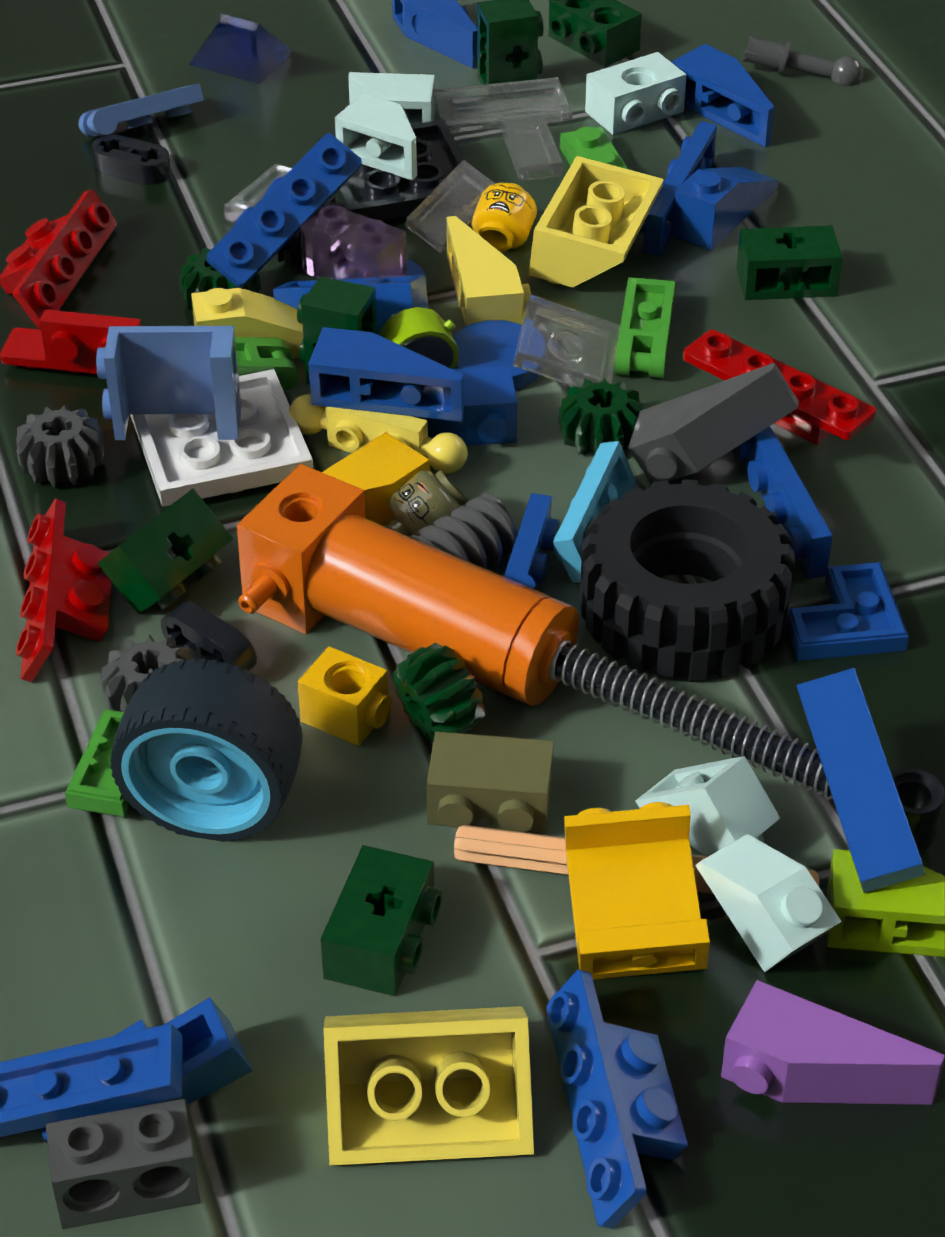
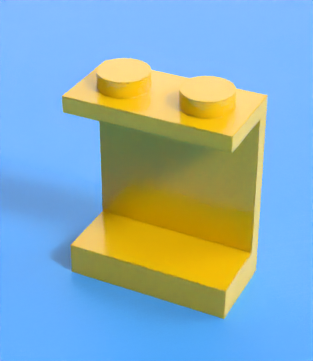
[564,802,710,979]

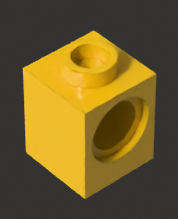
[297,646,392,746]

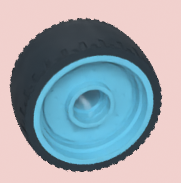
[110,659,303,842]

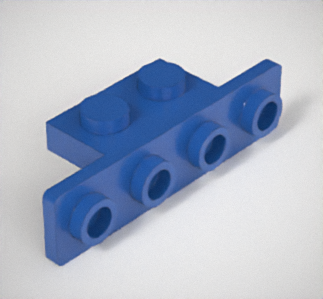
[207,133,362,288]
[546,970,688,1229]

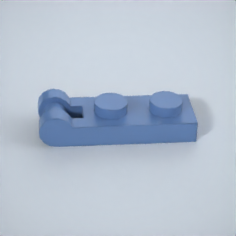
[79,83,204,137]

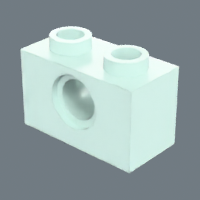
[585,52,686,135]

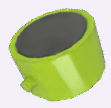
[379,307,459,369]

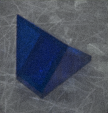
[189,14,291,84]

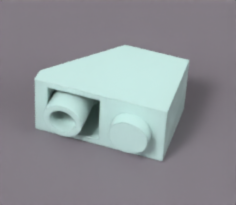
[348,72,435,125]

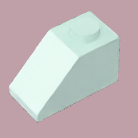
[335,93,417,180]
[635,756,780,856]
[695,834,842,973]

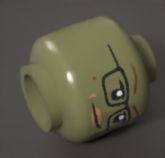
[388,470,468,537]

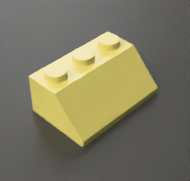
[529,156,664,288]
[323,1006,534,1166]

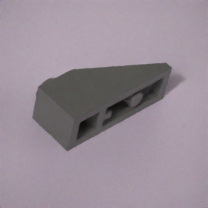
[628,363,799,483]

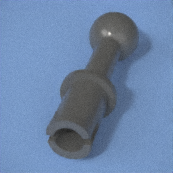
[742,35,864,86]

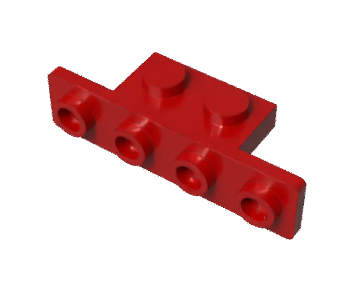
[0,189,117,329]
[0,309,142,374]
[683,330,876,445]
[16,499,111,683]

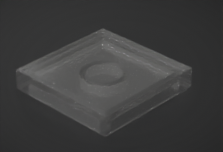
[513,294,620,387]

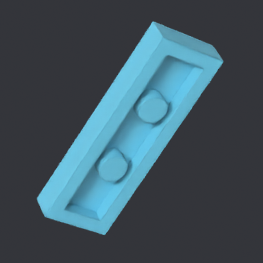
[553,441,636,583]

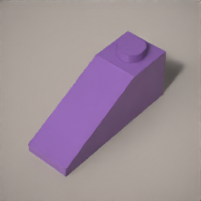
[721,980,945,1105]

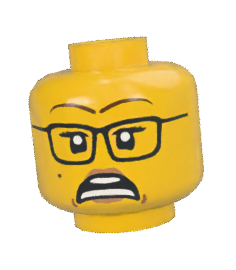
[471,183,537,252]

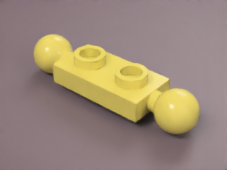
[289,394,468,474]

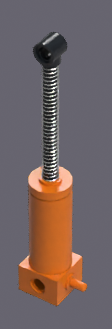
[237,463,945,853]

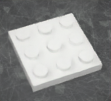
[131,369,313,507]

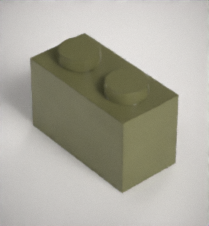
[426,732,554,834]

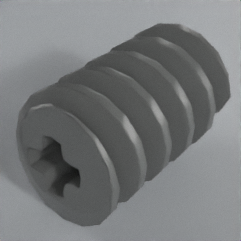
[409,493,518,569]

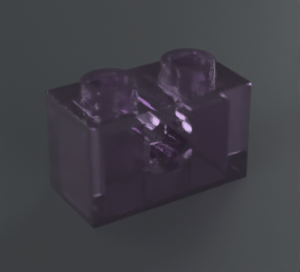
[300,203,407,279]

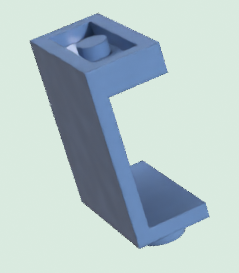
[96,326,242,440]

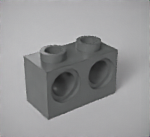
[46,1099,201,1229]

